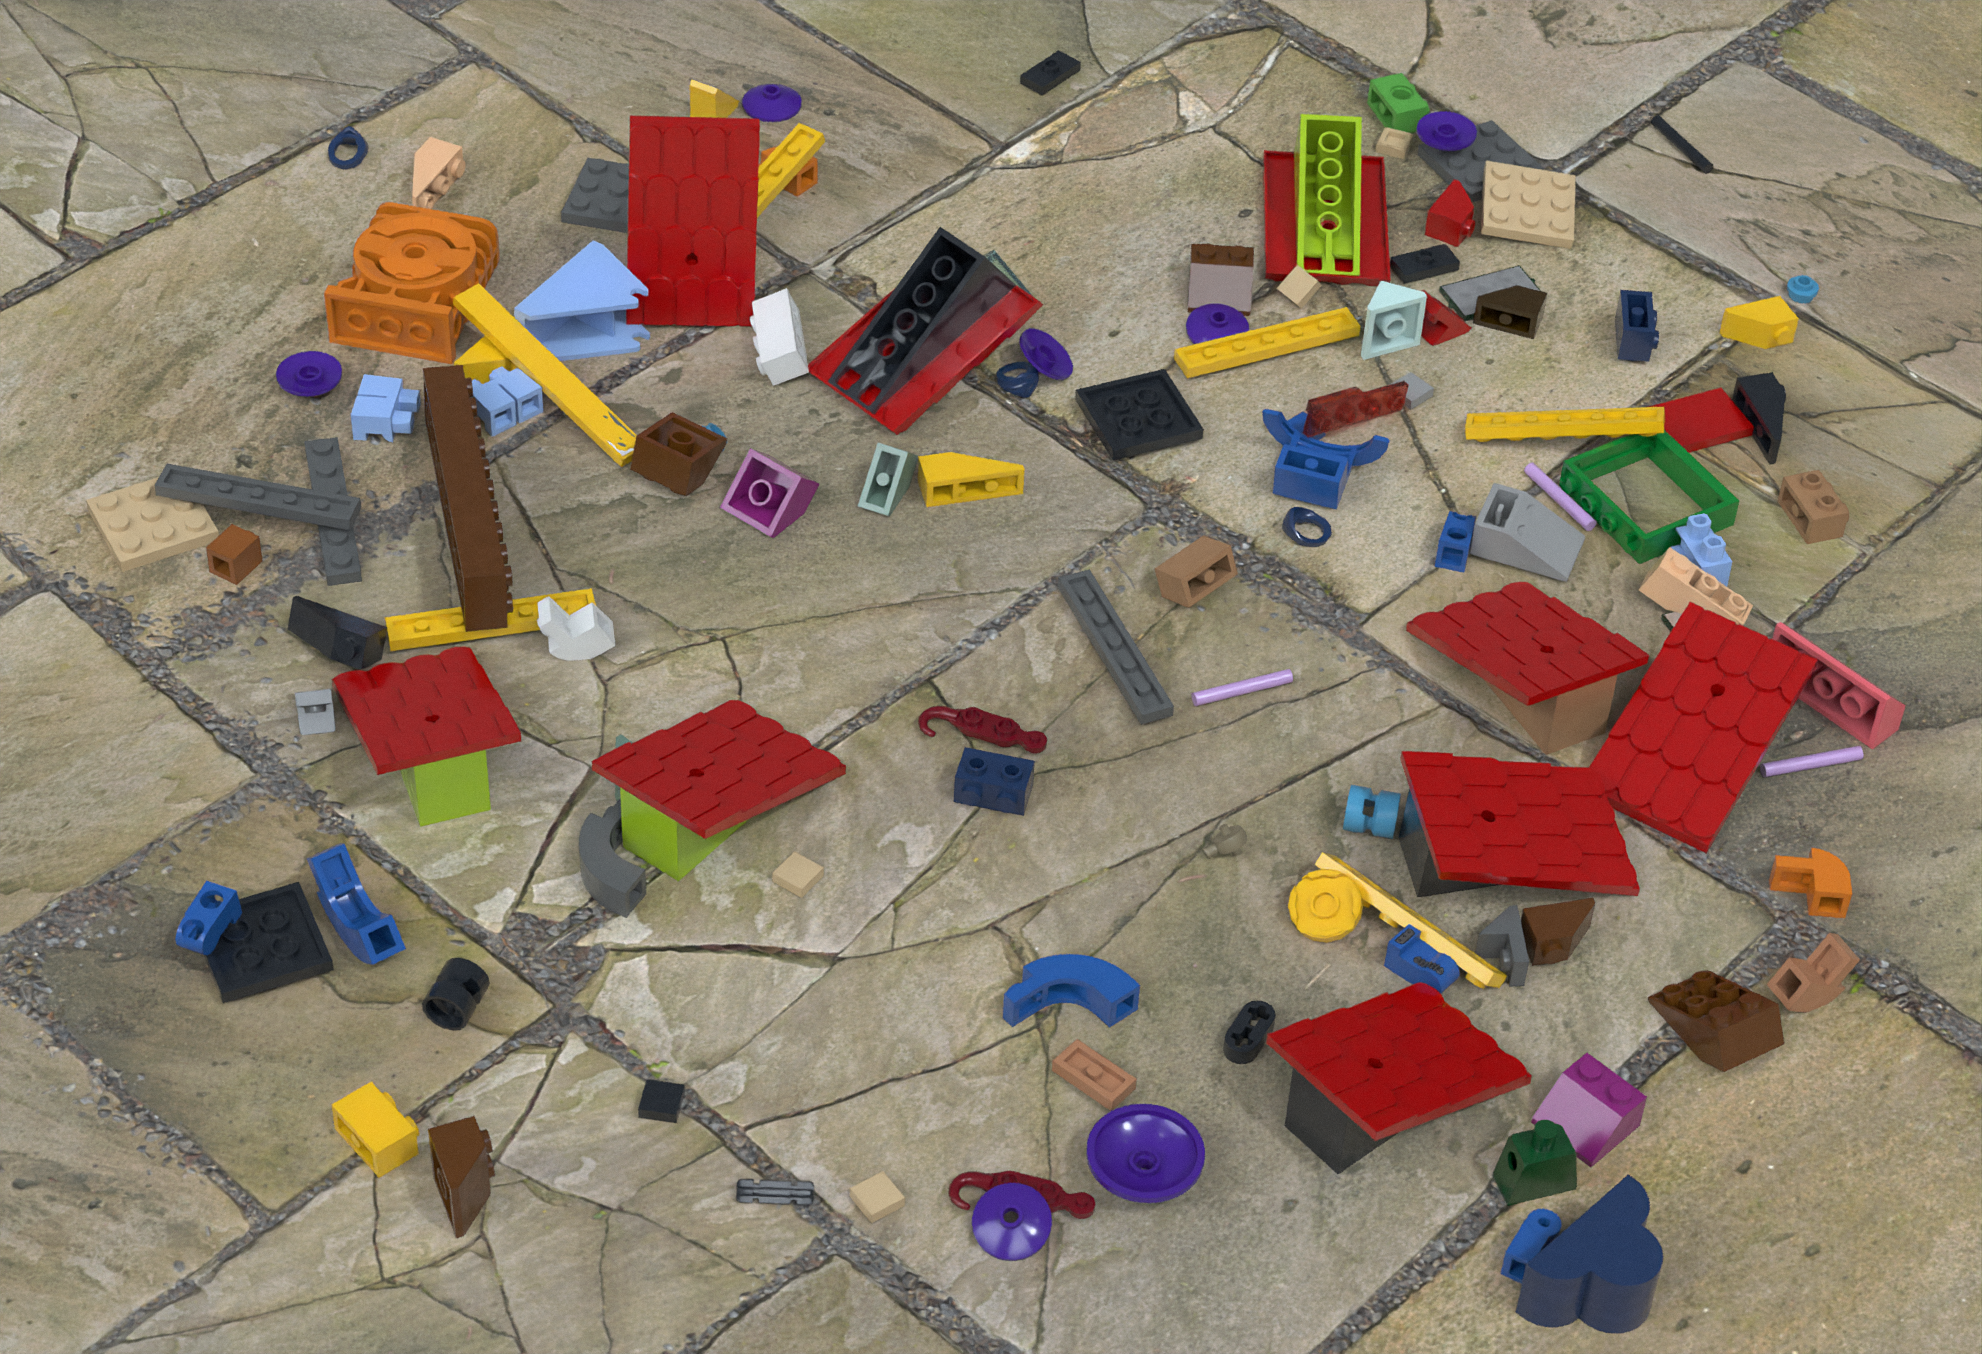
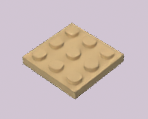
[1481,161,1576,249]
[86,477,219,572]

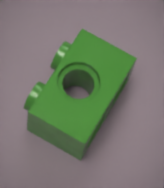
[1367,73,1430,133]

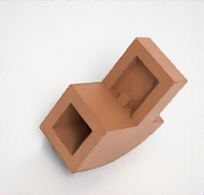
[1766,933,1860,1013]

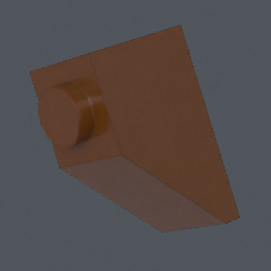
[1521,897,1595,966]

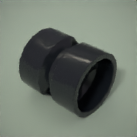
[422,958,490,1031]

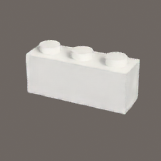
[750,289,809,386]

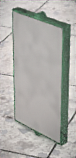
[1439,265,1541,321]

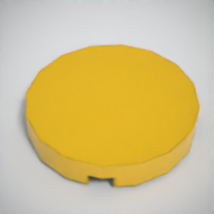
[1288,869,1363,943]

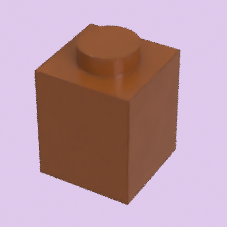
[206,524,263,585]

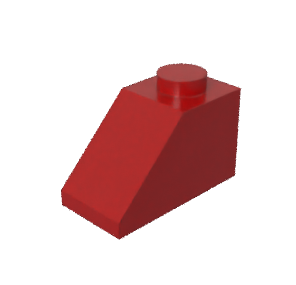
[1424,179,1476,247]

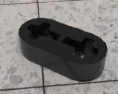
[1223,1000,1276,1064]

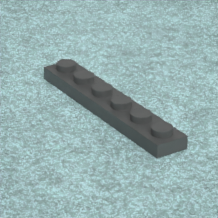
[304,437,362,586]
[154,464,361,530]
[1058,569,1174,725]

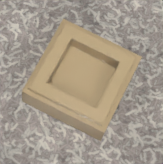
[1376,127,1414,159]
[1277,265,1322,309]
[772,851,824,898]
[850,1171,905,1224]

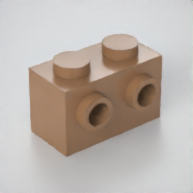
[1777,470,1849,544]
[1154,535,1238,608]

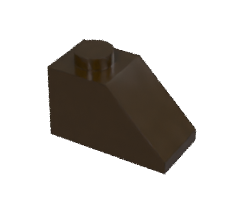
[1473,285,1547,340]

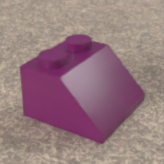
[720,448,820,538]
[1531,1053,1647,1167]

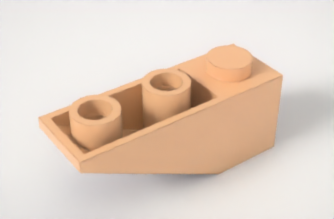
[412,137,466,209]
[1639,547,1753,625]

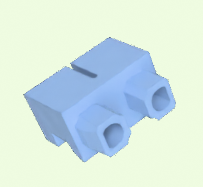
[469,366,543,437]
[351,374,421,442]
[1671,513,1732,587]

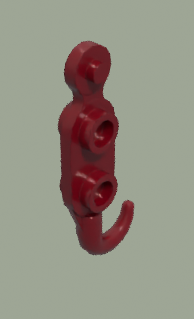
[918,706,1047,753]
[948,1170,1095,1219]

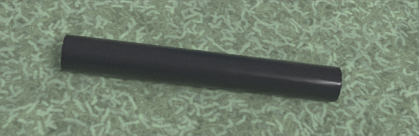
[1651,115,1714,174]

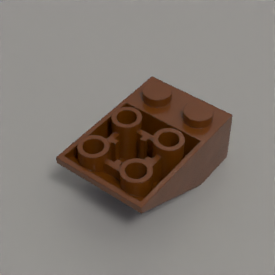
[1648,970,1784,1072]

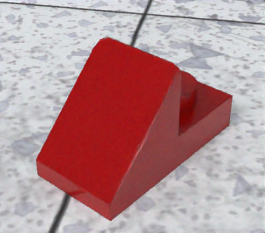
[1421,289,1472,346]

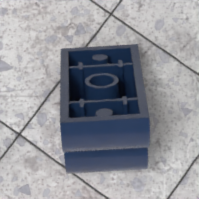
[1516,1174,1663,1334]

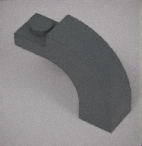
[579,799,646,918]

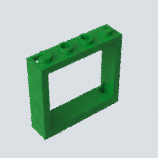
[1559,430,1740,564]

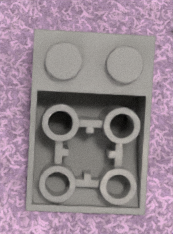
[1470,483,1585,582]

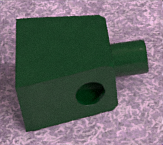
[1492,1120,1577,1206]

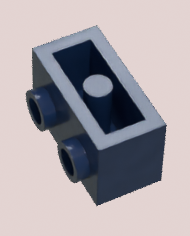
[1615,290,1659,362]
[954,747,1035,816]

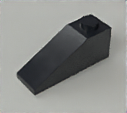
[1732,372,1786,465]
[288,595,387,670]

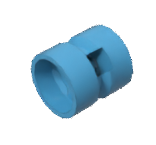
[1343,785,1401,839]

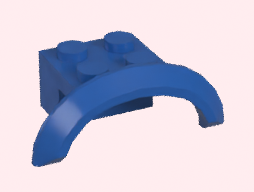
[1262,409,1390,510]

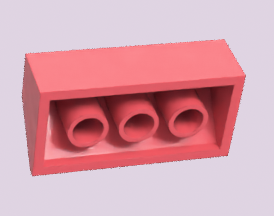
[1772,622,1906,750]

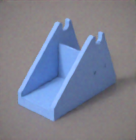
[514,240,650,361]

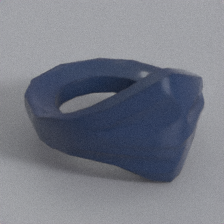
[328,126,369,170]
[996,362,1039,398]
[1282,506,1332,547]

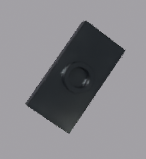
[1020,50,1081,96]
[1390,243,1460,284]

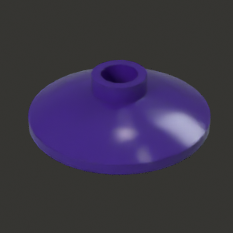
[742,84,802,122]
[1416,111,1477,151]
[1186,304,1249,344]
[1019,328,1073,380]
[276,351,342,397]
[972,1183,1052,1261]

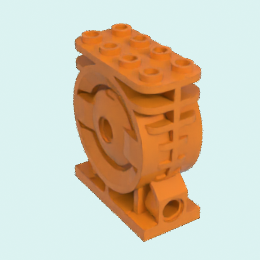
[324,202,500,364]

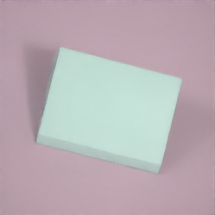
[1361,281,1427,360]

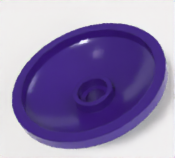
[1086,1104,1205,1203]

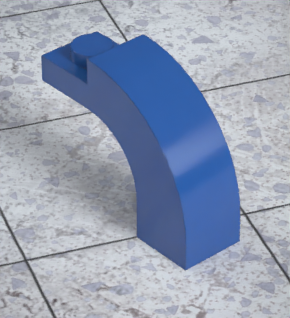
[306,843,406,965]
[1003,954,1140,1028]

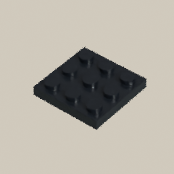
[1075,369,1204,460]
[204,882,334,1003]

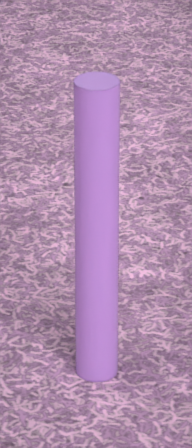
[1524,463,1596,531]
[1192,669,1293,706]
[1760,746,1863,777]

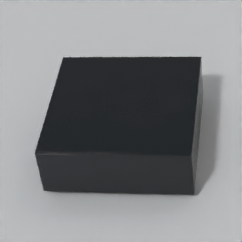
[638,1079,685,1123]

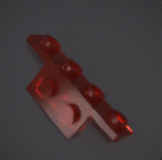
[1303,381,1409,437]

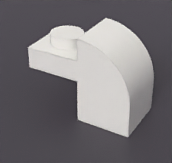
[537,596,615,661]

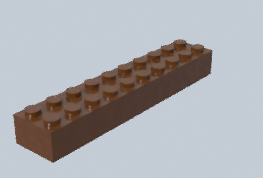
[423,365,513,632]

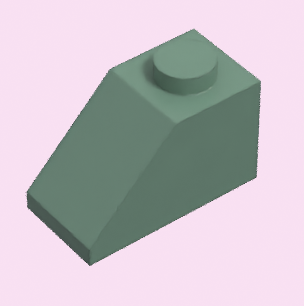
[858,443,918,516]

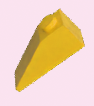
[917,452,1025,507]

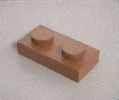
[1052,1039,1137,1111]

